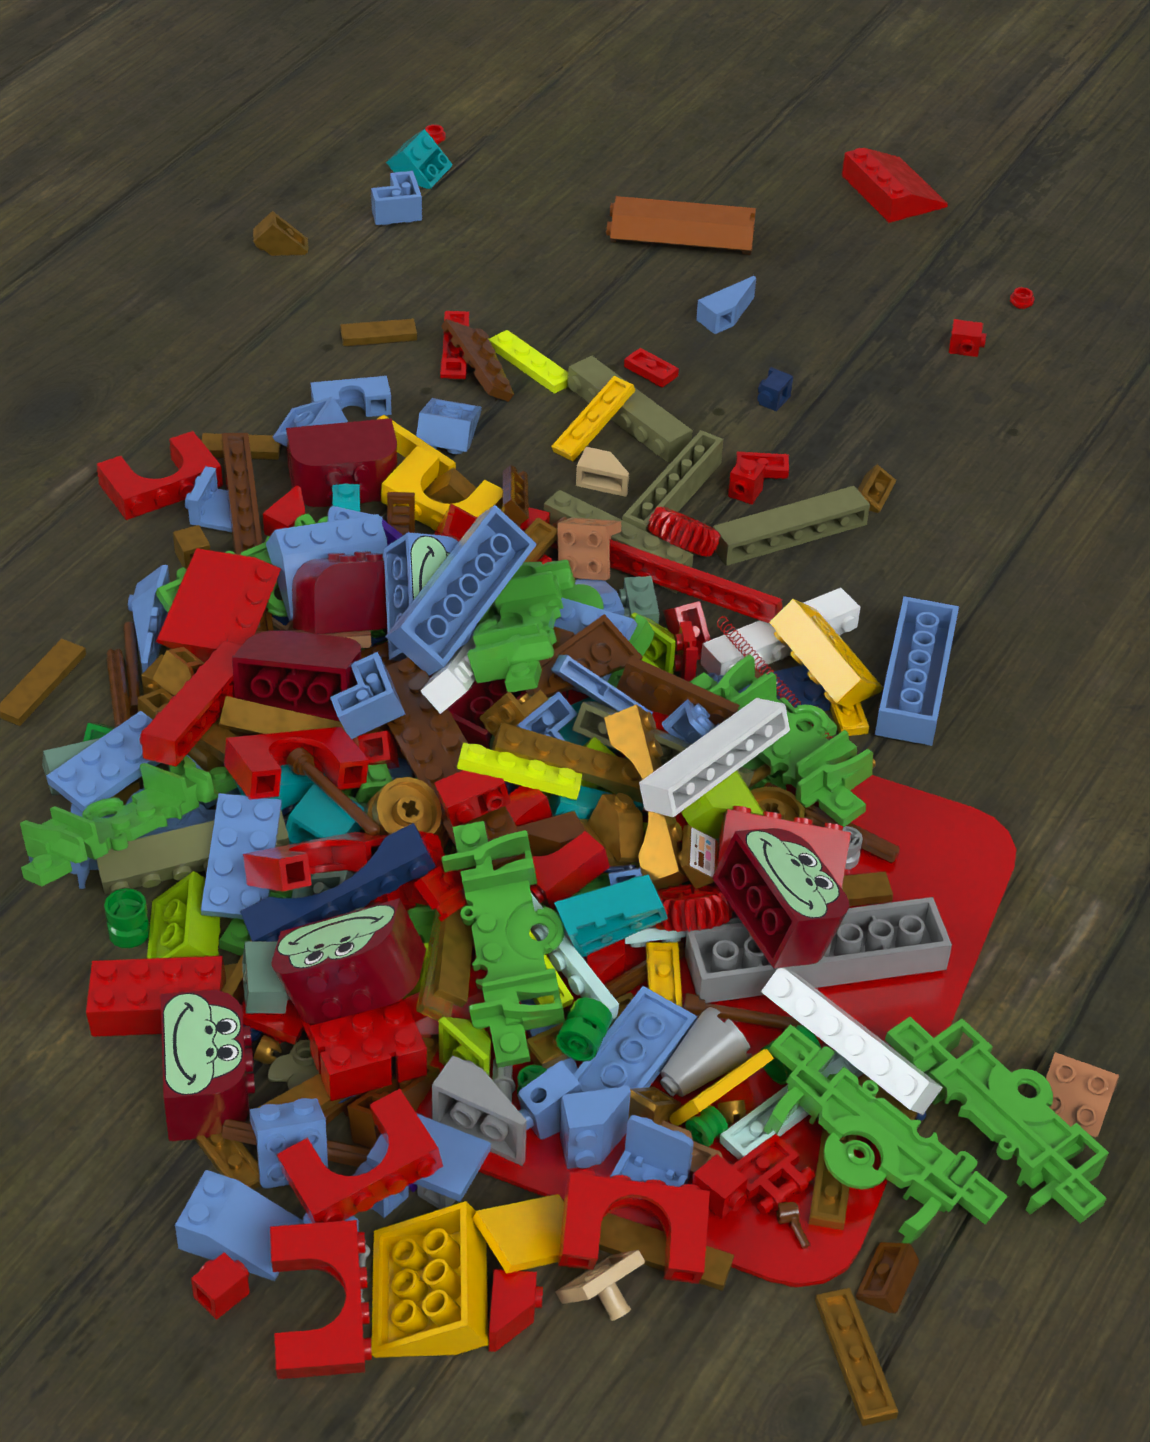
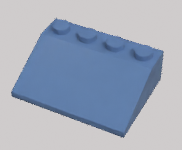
[266,514,388,621]

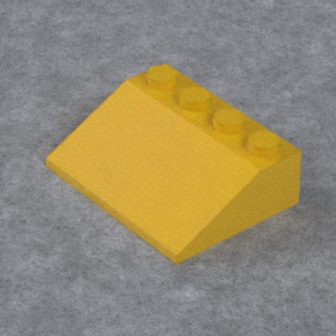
[371,1201,488,1358]

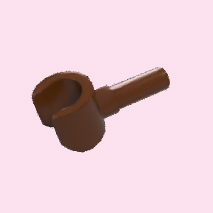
[776,1202,810,1249]

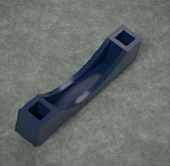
[240,823,436,942]

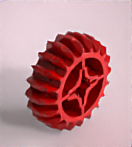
[648,507,721,557]
[653,883,733,932]

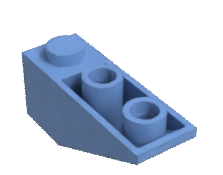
[696,276,756,334]

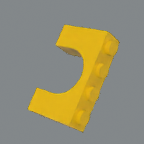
[381,446,503,531]

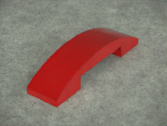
[440,311,470,379]

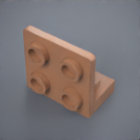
[557,518,621,581]
[1046,1052,1119,1138]

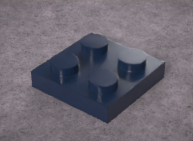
[764,665,831,711]

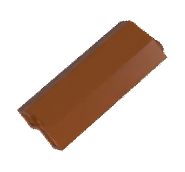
[606,196,756,255]

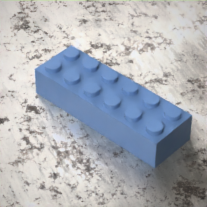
[385,505,537,676]
[875,596,959,746]

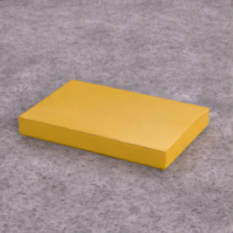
[668,1049,774,1126]
[472,1194,564,1274]

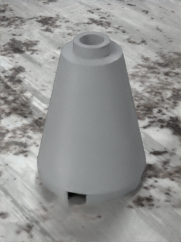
[660,1007,752,1097]

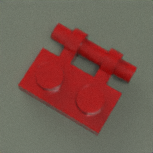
[732,1134,815,1215]

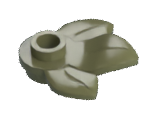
[268,1040,319,1090]

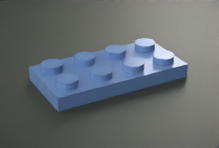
[46,711,159,812]
[201,793,282,919]
[573,986,698,1092]

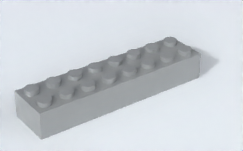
[685,897,952,1003]

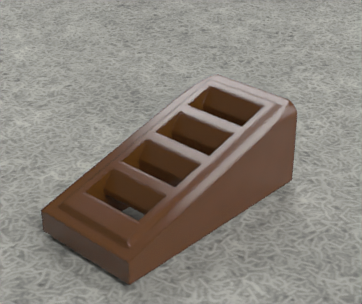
[387,492,415,535]

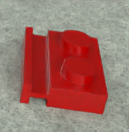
[673,621,698,682]
[414,864,469,922]

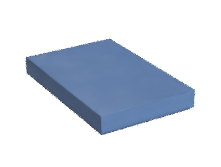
[367,1113,491,1202]

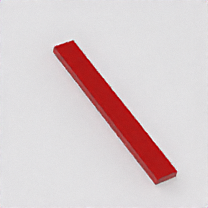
[609,539,783,624]

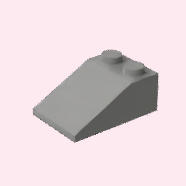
[432,1055,527,1166]

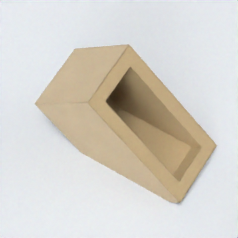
[576,447,629,497]

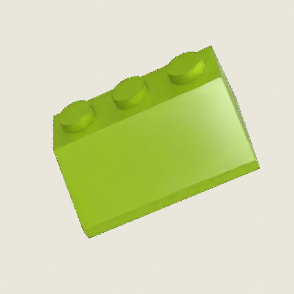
[147,871,221,959]

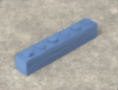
[551,655,653,714]

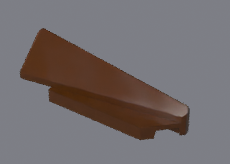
[501,465,529,529]

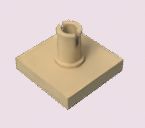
[555,1250,645,1321]

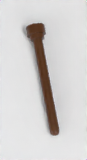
[124,621,140,717]
[286,748,380,836]
[684,993,814,1034]

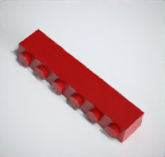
[140,641,242,767]

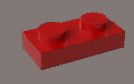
[624,348,679,388]
[736,451,789,479]

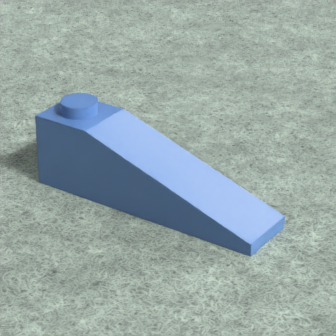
[128,565,170,673]

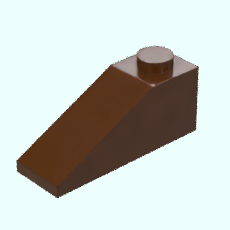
[347,1065,440,1149]

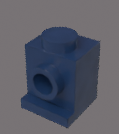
[757,367,793,412]

